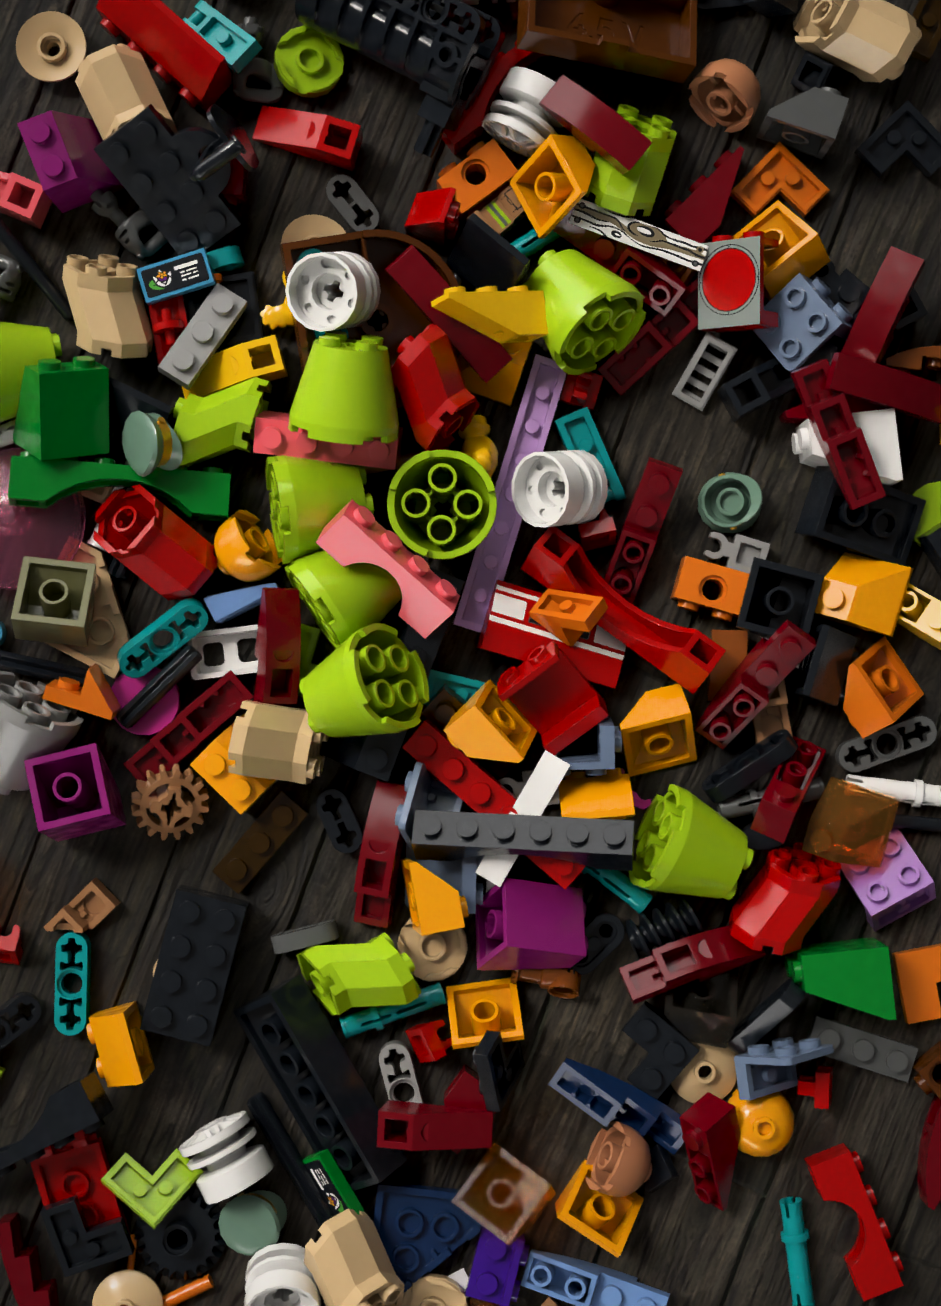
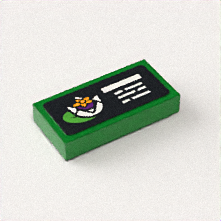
[302,1149,364,1216]

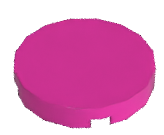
[111,667,181,735]

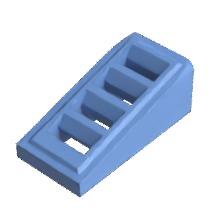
[203,583,280,624]

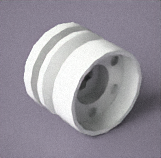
[482,66,563,158]
[285,251,381,332]
[512,450,608,527]
[178,1111,274,1205]
[244,1243,321,1306]

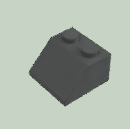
[756,87,849,160]

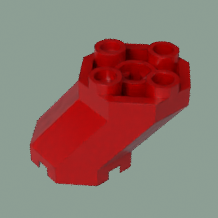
[391,323,480,451]
[93,484,218,601]
[729,842,841,956]

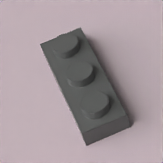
[807,1014,918,1083]

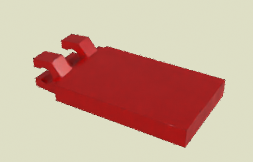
[30,1129,131,1236]

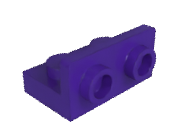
[465,1222,529,1306]

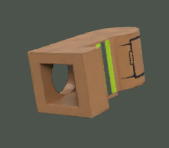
[466,185,526,237]

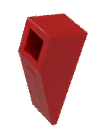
[252,105,363,171]
[404,187,461,249]

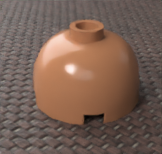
[688,58,761,133]
[586,1121,652,1197]

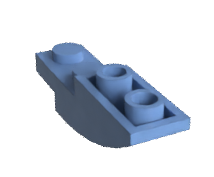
[521,1249,670,1306]

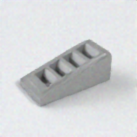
[672,332,738,411]

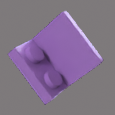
[836,828,936,932]

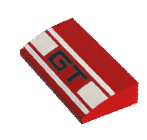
[476,580,626,689]

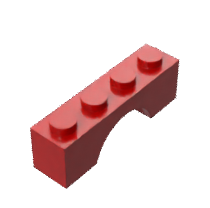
[804,1143,904,1301]

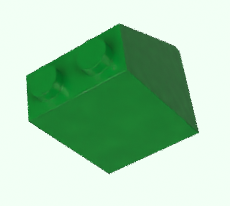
[13,356,109,461]
[785,937,897,1020]

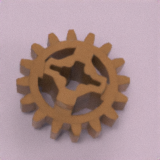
[131,764,209,841]

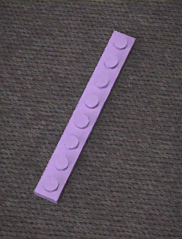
[453,354,567,633]

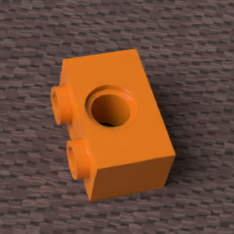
[437,138,518,223]
[670,556,749,622]

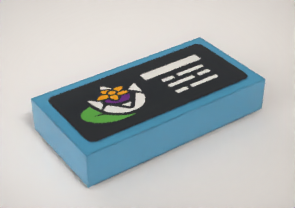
[136,248,216,306]

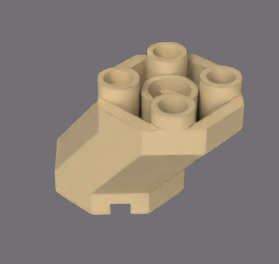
[793,0,922,83]
[75,43,178,140]
[62,254,154,359]
[228,700,329,785]
[304,1208,405,1306]

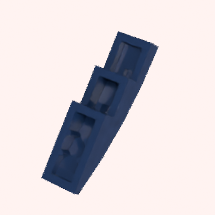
[548,1058,684,1155]

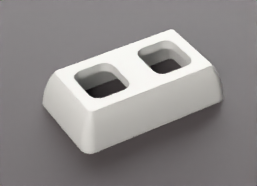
[187,624,258,680]

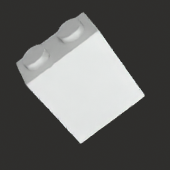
[791,408,903,487]

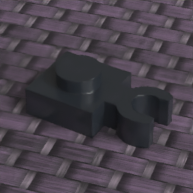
[810,260,870,315]

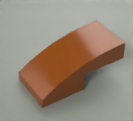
[707,629,748,701]

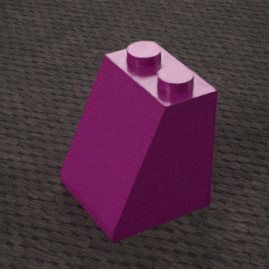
[17,110,125,213]
[24,743,127,842]
[475,878,588,971]

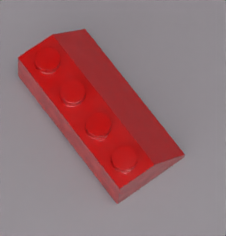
[96,0,232,112]

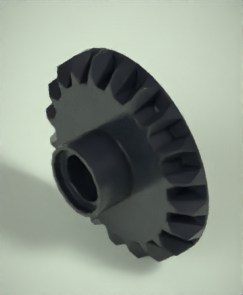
[134,1187,226,1281]

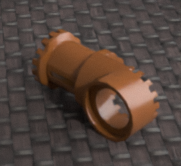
[510,968,581,999]

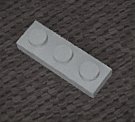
[158,283,247,390]

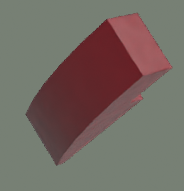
[539,75,652,175]

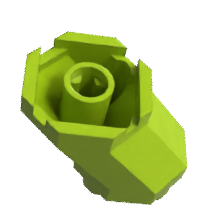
[584,104,677,216]
[173,377,272,468]
[296,932,421,1016]

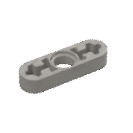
[379,1040,424,1103]

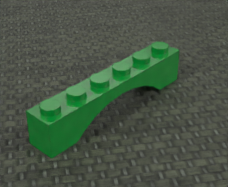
[8,451,231,523]

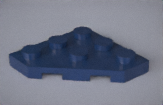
[373,1181,484,1293]

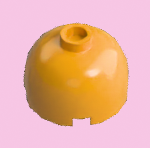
[214,509,282,582]
[728,1088,794,1157]

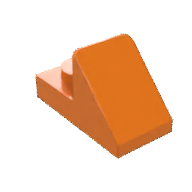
[529,589,608,647]
[42,664,121,720]

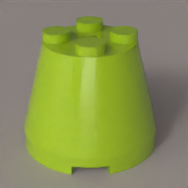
[523,249,646,375]
[0,322,62,423]
[288,331,399,445]
[387,450,497,560]
[266,455,374,564]
[284,549,402,649]
[299,623,429,738]
[629,784,754,900]

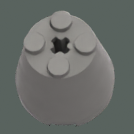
[0,671,84,795]

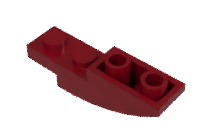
[553,206,687,317]
[604,457,683,604]
[253,588,301,707]
[695,619,816,750]
[354,779,407,928]
[619,925,766,1005]
[917,1095,941,1211]

